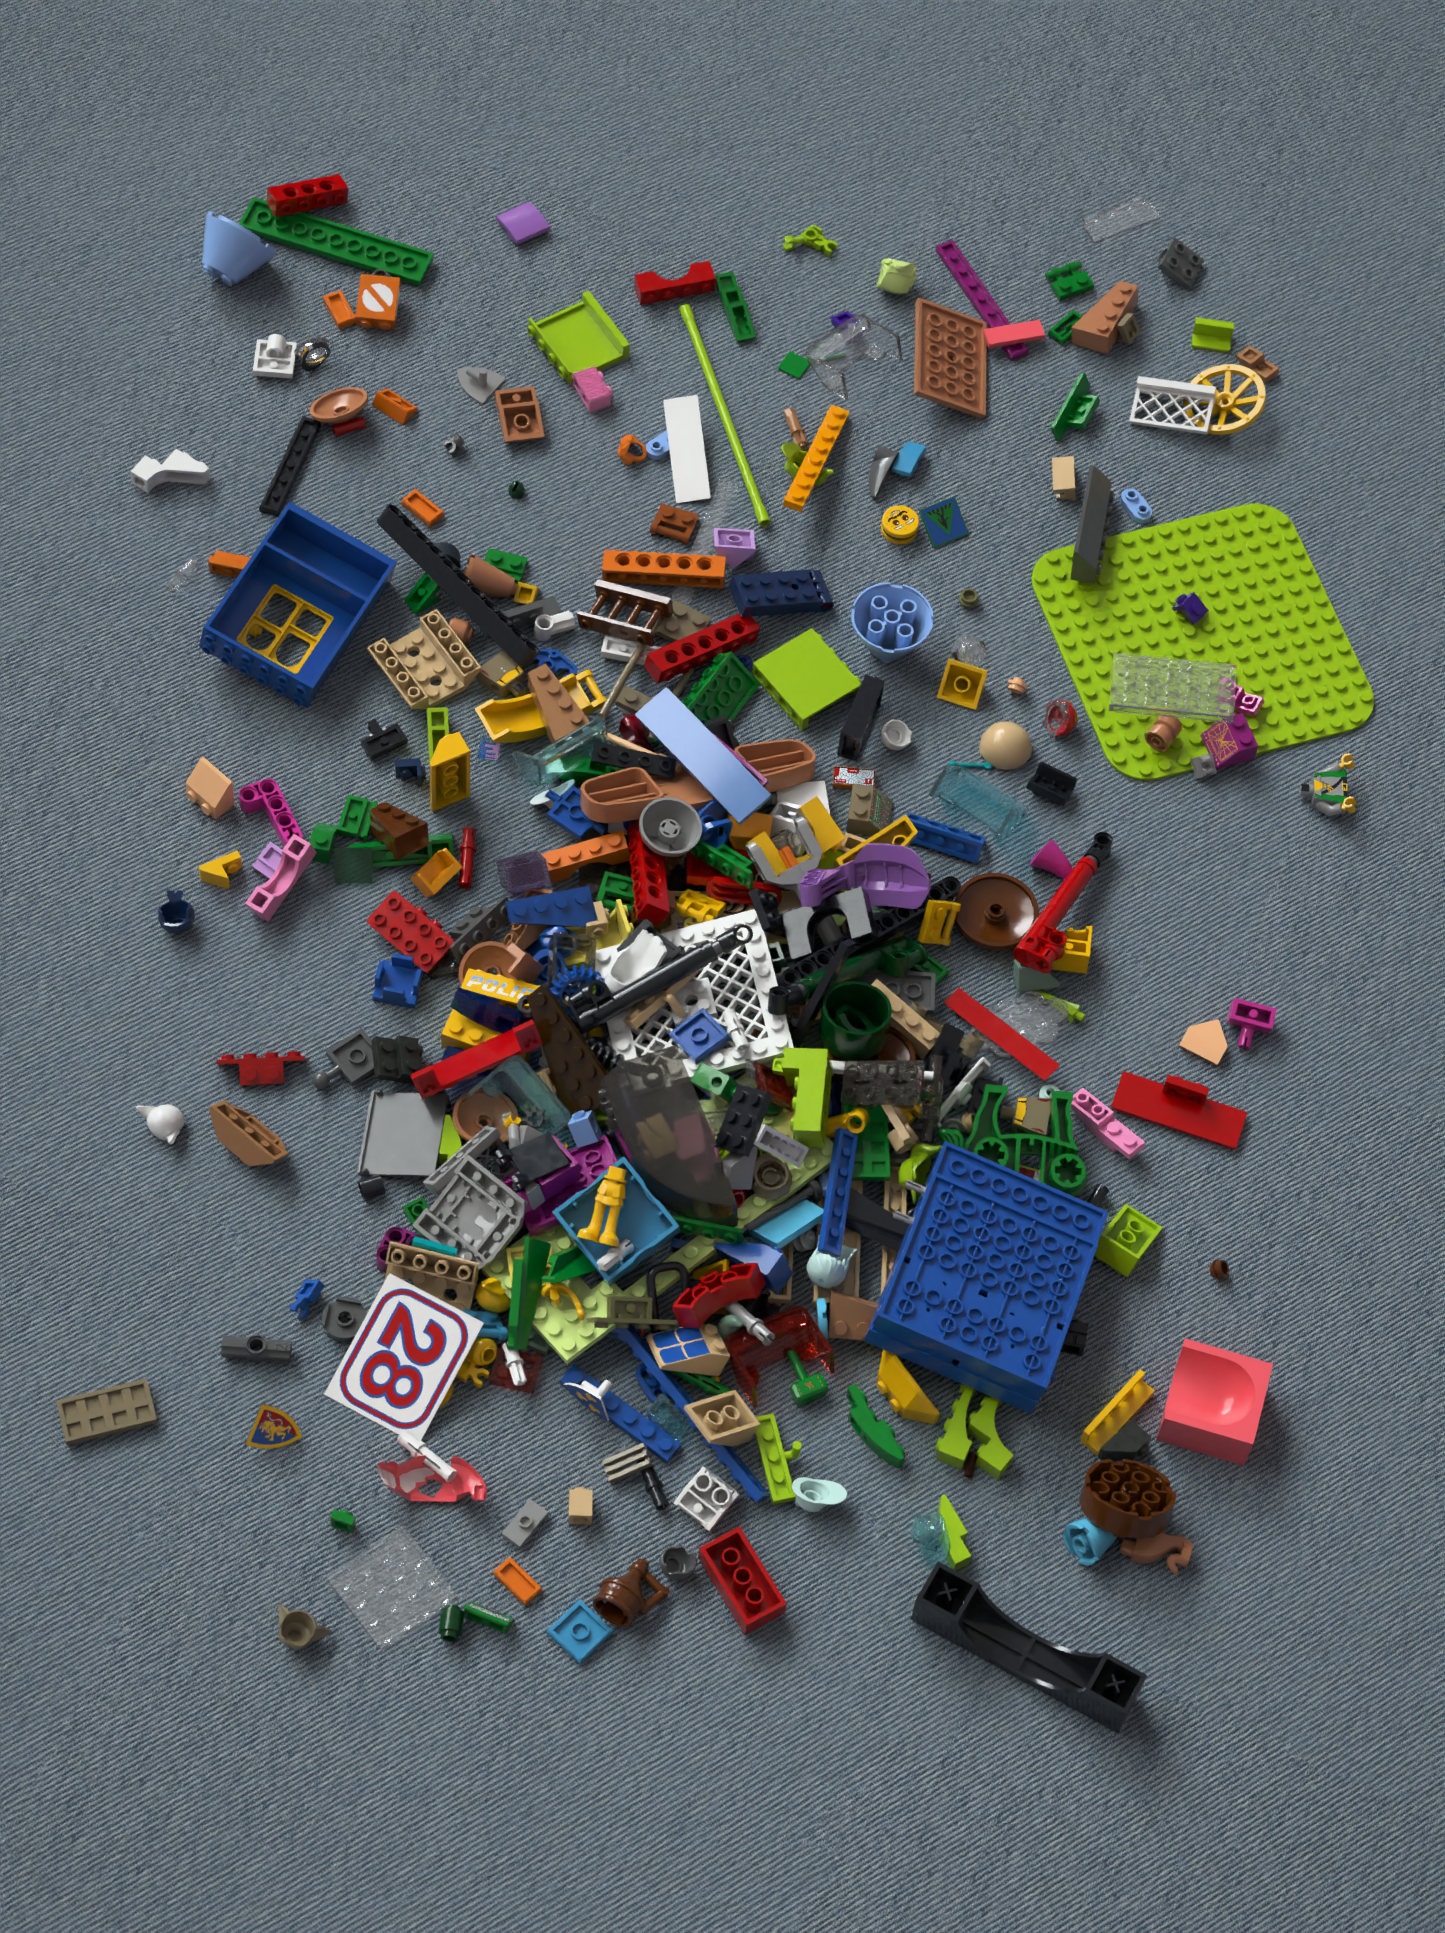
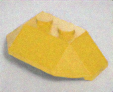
[876,1349,940,1424]

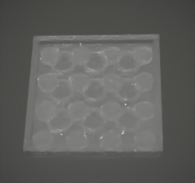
[326,1525,458,1652]

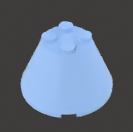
[202,212,277,287]
[851,582,933,663]

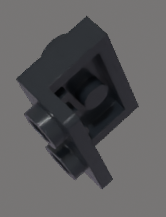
[1026,762,1078,806]

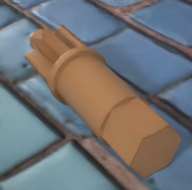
[783,407,807,449]

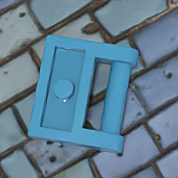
[461,1309,508,1341]

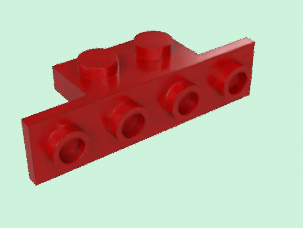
[217,1051,305,1085]

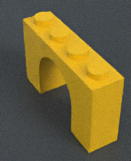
[745,796,845,876]

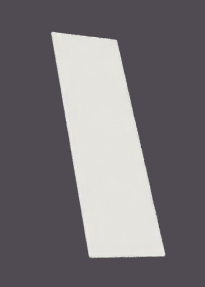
[663,395,711,503]

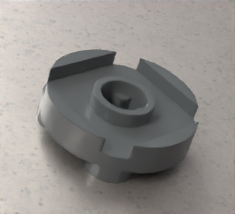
[322,1297,367,1342]

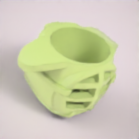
[876,259,917,295]

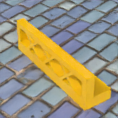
[1080,1369,1155,1456]

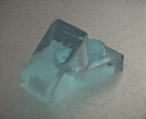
[647,1394,690,1441]

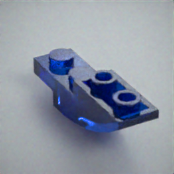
[451,987,535,1033]

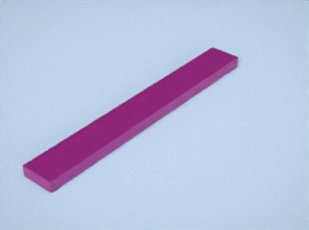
[935,240,1029,361]

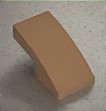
[1236,345,1279,384]

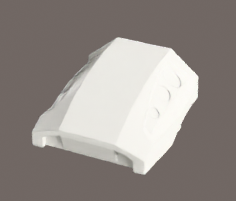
[674,1467,740,1531]

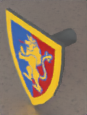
[245,1403,302,1449]

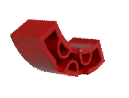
[672,1263,765,1328]

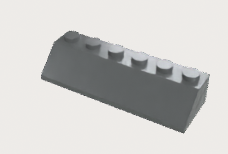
[1070,465,1115,583]

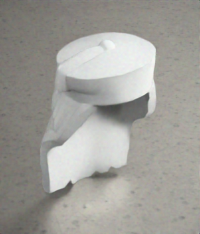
[604,929,667,993]

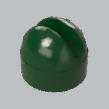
[509,481,525,499]

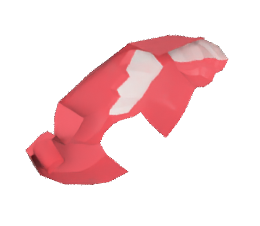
[377,1455,487,1502]

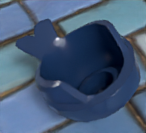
[158,890,195,934]

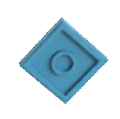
[547,1599,613,1665]

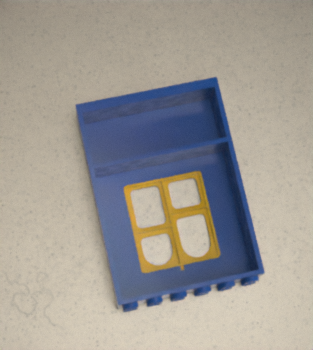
[199,501,397,708]

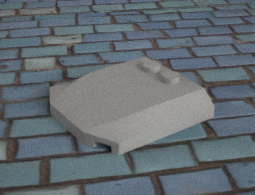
[412,1154,528,1270]

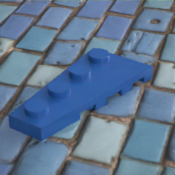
[505,886,597,927]

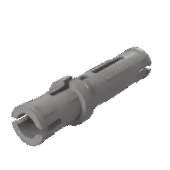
[723,1301,775,1346]

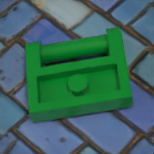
[596,871,635,916]

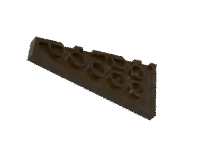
[527,984,620,1130]

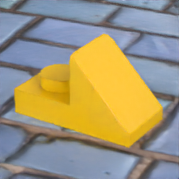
[198,850,242,889]

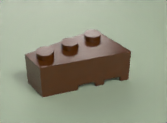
[369,802,429,860]

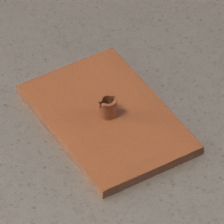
[914,298,987,419]

